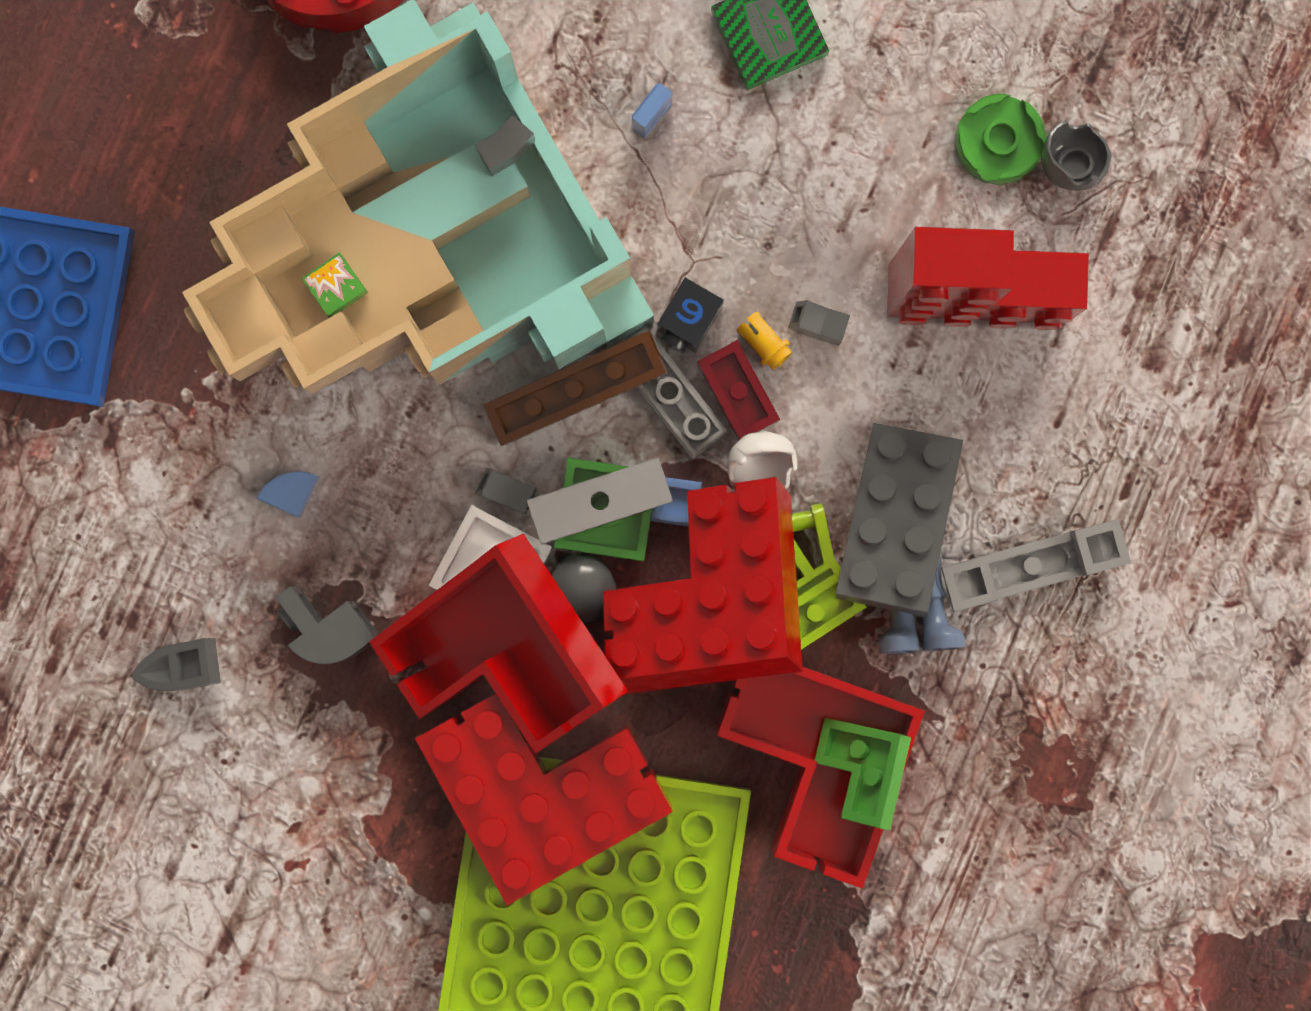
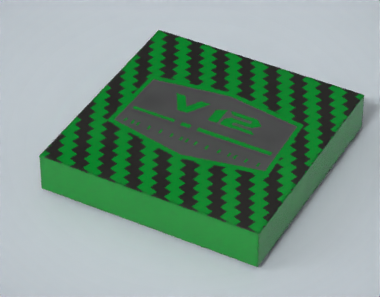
[711,0,829,91]

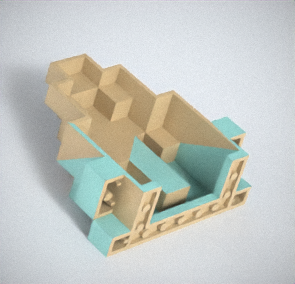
[182,0,654,394]

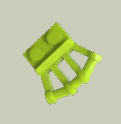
[792,503,866,650]

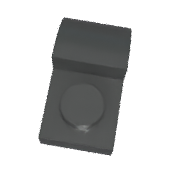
[275,586,379,664]

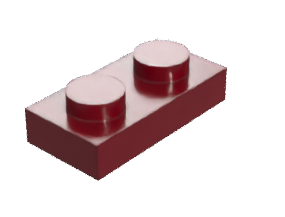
[697,340,780,441]

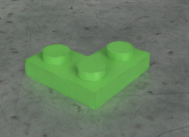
[815,718,911,831]

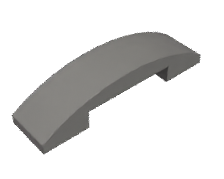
[941,519,1131,612]

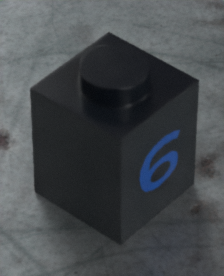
[657,277,724,354]

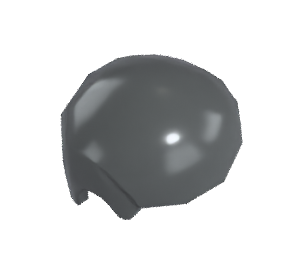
[1041,120,1112,191]
[550,552,616,625]

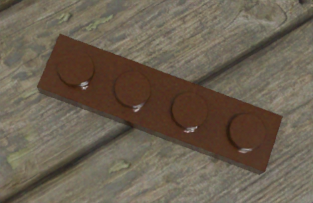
[483,331,668,446]

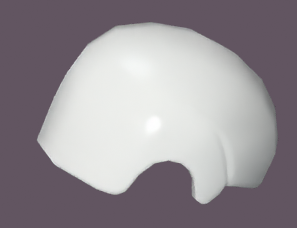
[728,431,797,491]

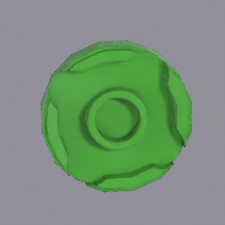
[954,93,1046,185]

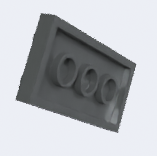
[836,423,963,617]

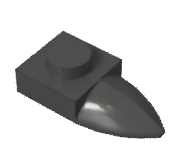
[132,638,221,691]

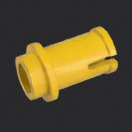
[736,312,793,371]

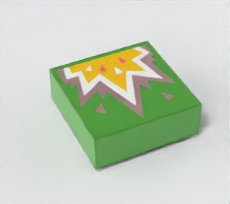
[301,252,368,318]

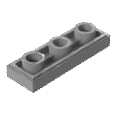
[625,325,728,460]
[527,457,673,545]

